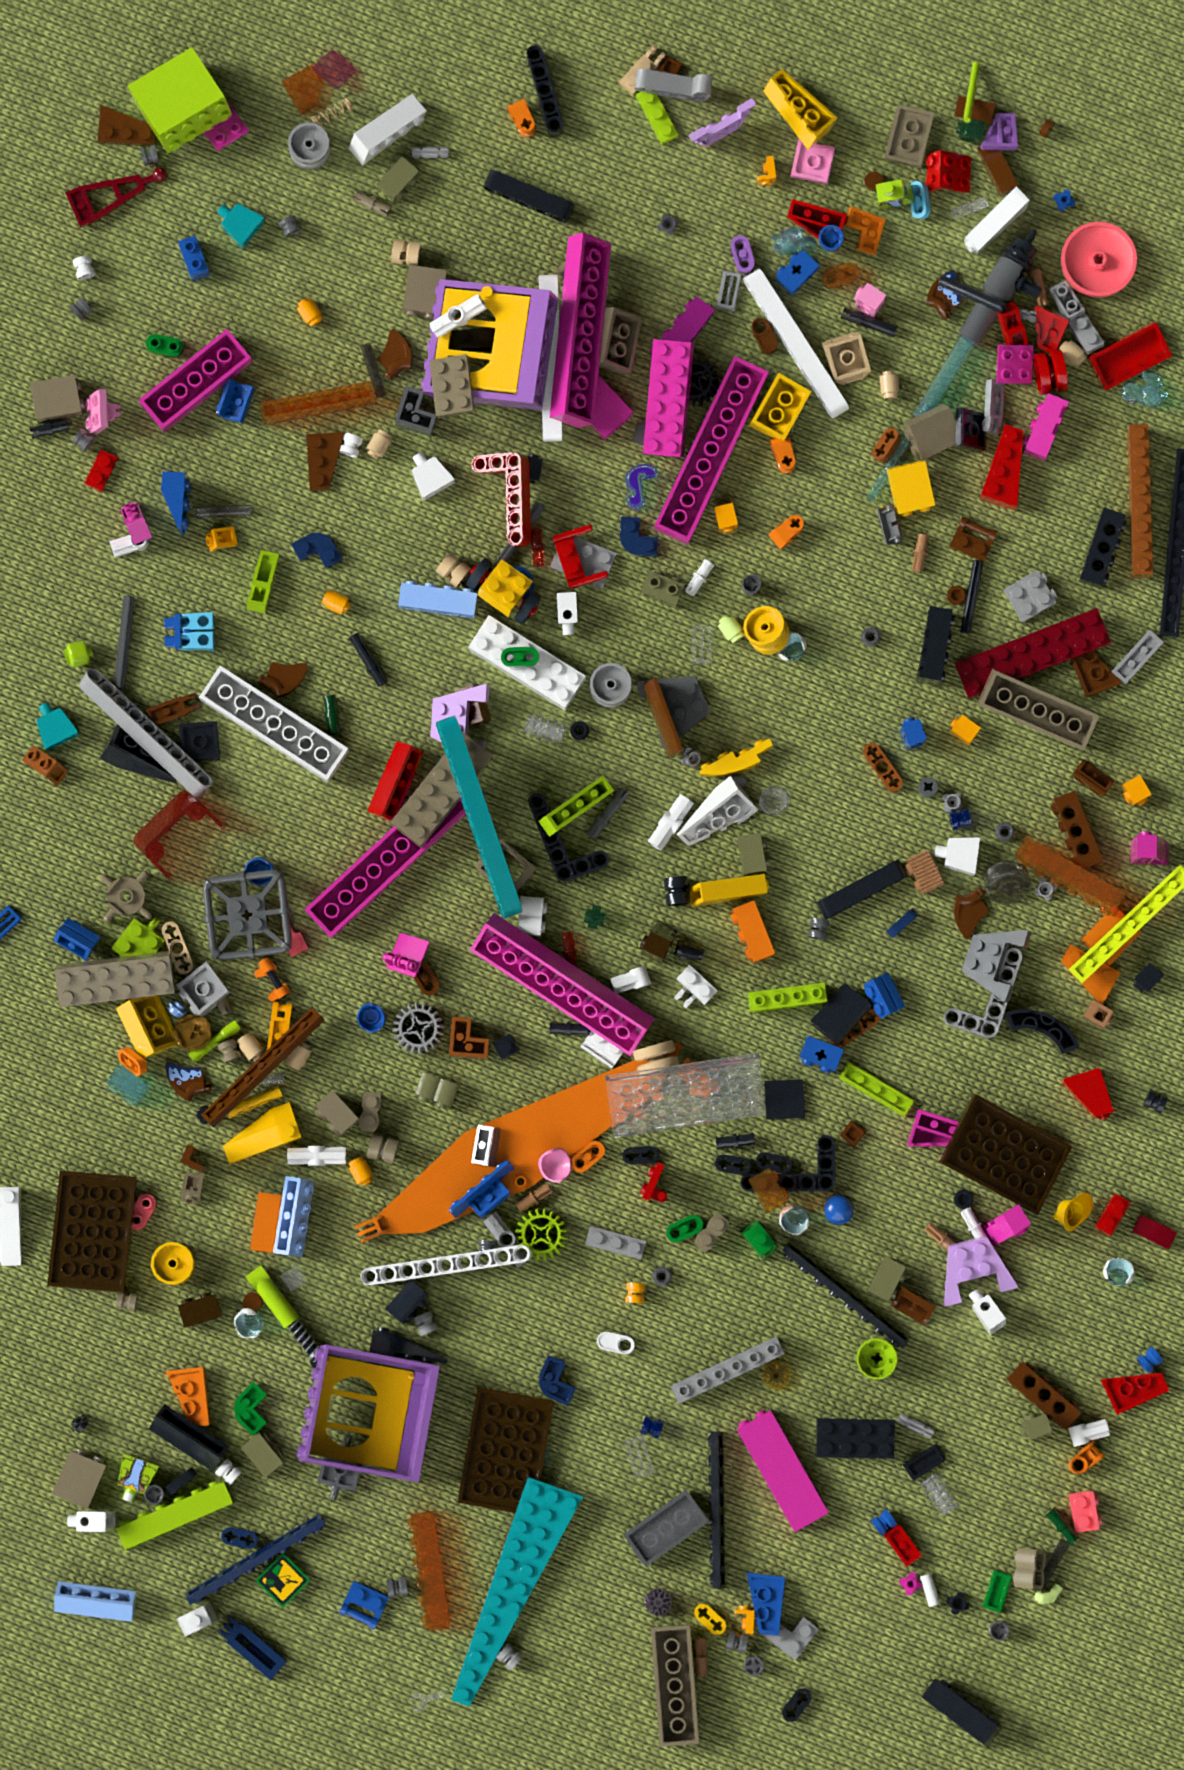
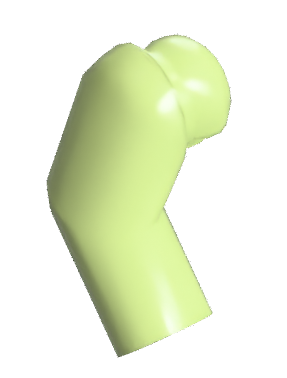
[1034,1583,1063,1605]

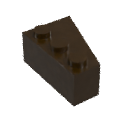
[640,921,678,965]

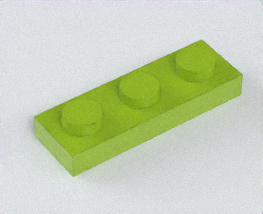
[636,92,678,145]

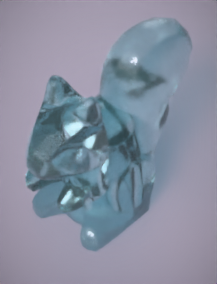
[772,227,818,256]
[1121,371,1168,409]

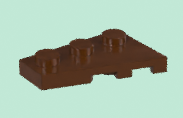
[98,105,155,146]
[306,432,345,492]
[1070,651,1122,698]

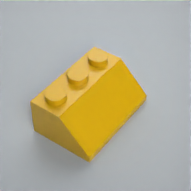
[749,373,812,441]
[116,995,178,1059]

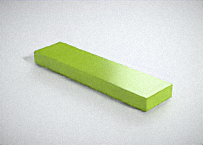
[839,1062,915,1117]

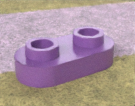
[730,236,754,274]

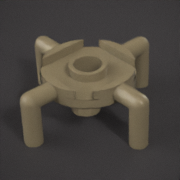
[100,871,153,924]

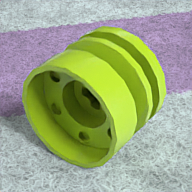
[857,1337,897,1379]

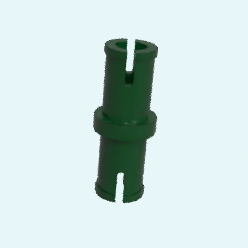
[323,695,340,735]
[1045,1507,1080,1545]

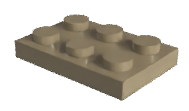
[884,104,934,168]
[429,354,475,418]

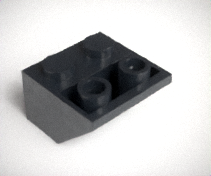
[385,1280,428,1324]

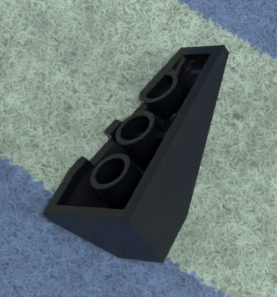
[100,724,177,783]
[369,1327,448,1364]

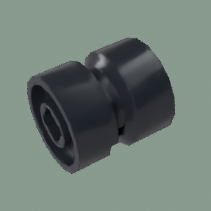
[663,876,691,906]

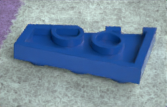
[747,1573,785,1636]

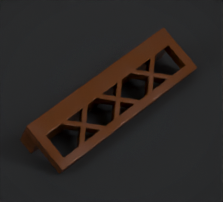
[180,1144,209,1175]

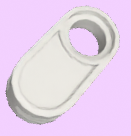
[597,1332,634,1354]

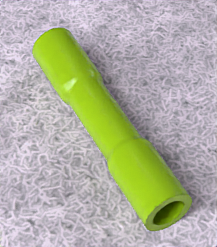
[188,1020,241,1063]

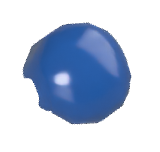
[244,857,274,886]
[357,1003,386,1033]
[824,1194,853,1225]

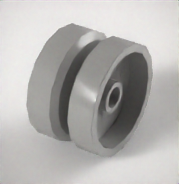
[288,122,331,170]
[590,663,632,708]

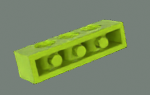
[539,775,614,837]
[747,983,827,1013]

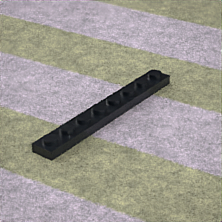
[782,1242,909,1349]
[708,1431,725,1589]

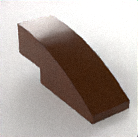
[977,146,1019,197]

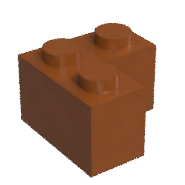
[449,1017,489,1060]

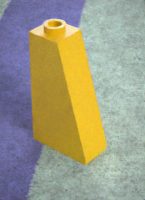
[688,874,769,907]

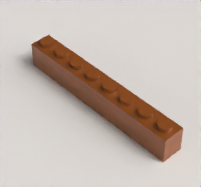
[1127,424,1153,578]

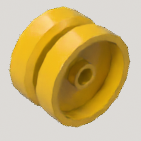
[743,606,791,655]
[151,1242,195,1285]

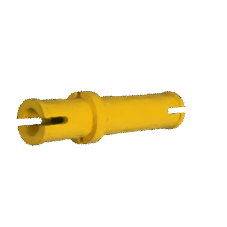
[227,1085,283,1119]

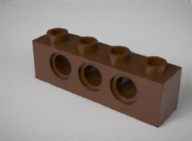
[1050,791,1103,872]
[1005,1362,1081,1431]

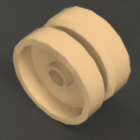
[632,1040,680,1077]

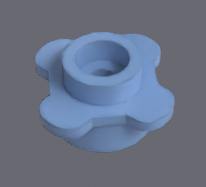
[168,1001,187,1018]

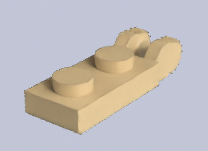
[619,45,666,95]

